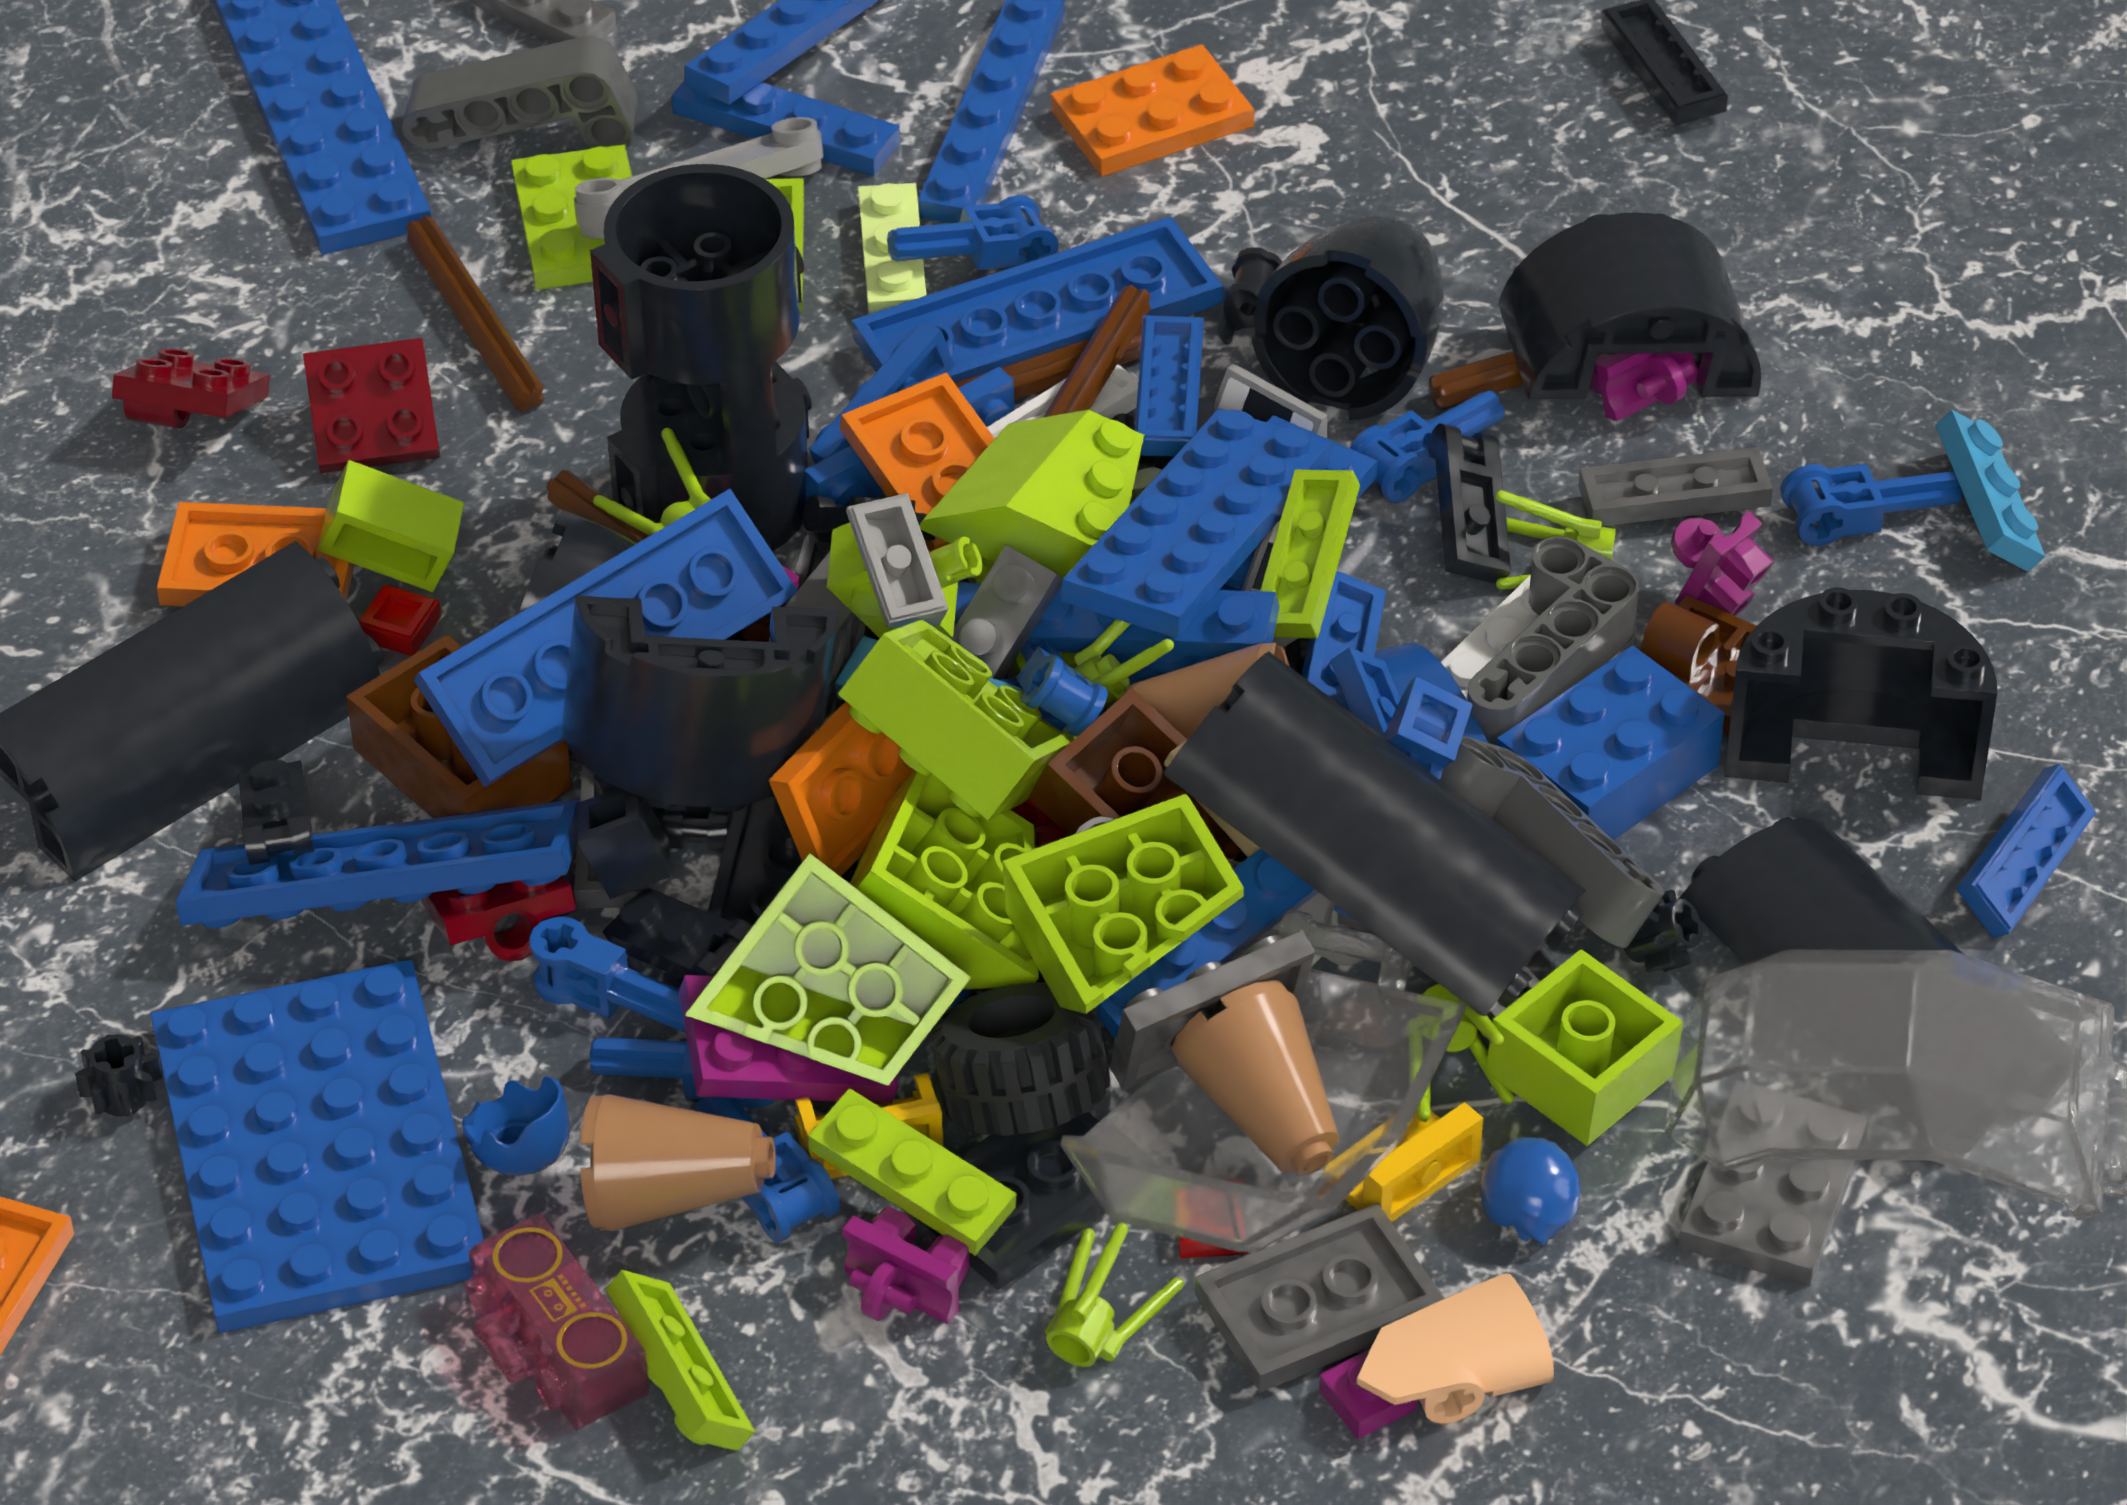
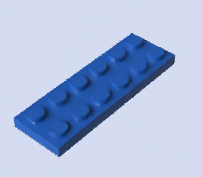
[852,216,1223,383]
[1061,408,1331,638]
[414,489,798,788]
[175,799,580,928]

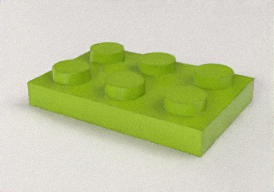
[511,144,632,290]

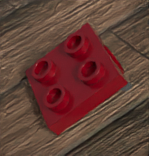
[303,338,440,474]
[112,348,270,429]
[421,875,576,962]

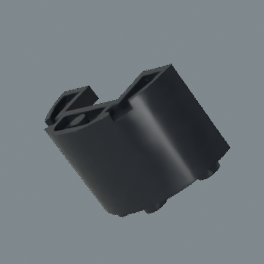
[1498,212,1761,399]
[1724,587,1998,800]
[562,595,837,812]

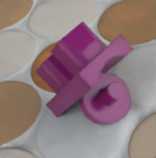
[1590,353,1699,422]
[1671,511,1774,616]
[842,1206,970,1324]

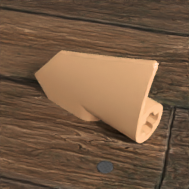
[1357,1274,1554,1424]

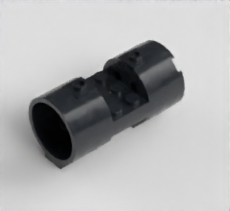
[590,164,812,551]

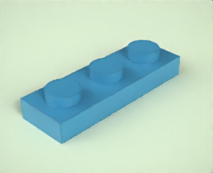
[1935,410,2046,572]

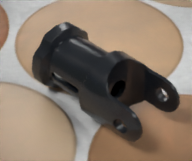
[1219,247,1283,345]

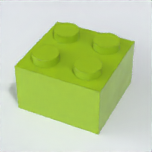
[1485,949,1684,1146]

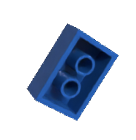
[1497,645,1725,840]

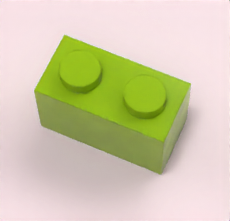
[317,460,464,592]

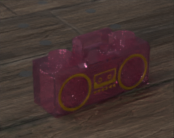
[465,1213,649,1431]

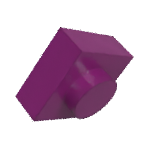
[1319,1349,1417,1439]

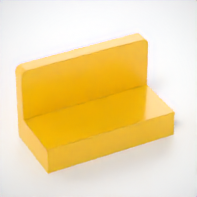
[1328,1102,1483,1222]

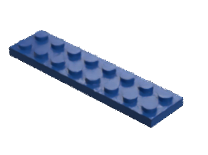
[212,0,432,255]

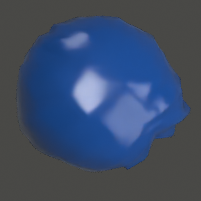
[462,1076,570,1177]
[1480,1137,1581,1245]

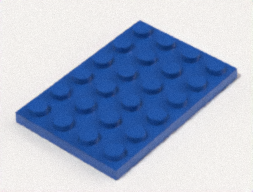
[150,959,491,1334]

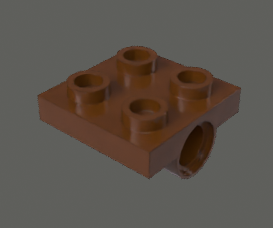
[1640,595,1756,735]

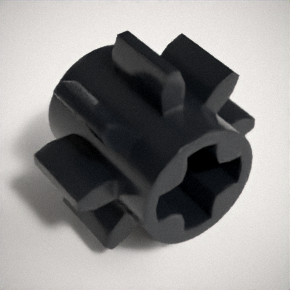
[1623,890,1702,973]
[75,1034,162,1117]

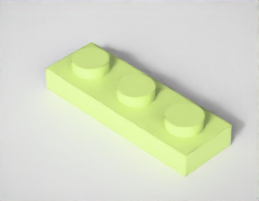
[858,183,926,314]

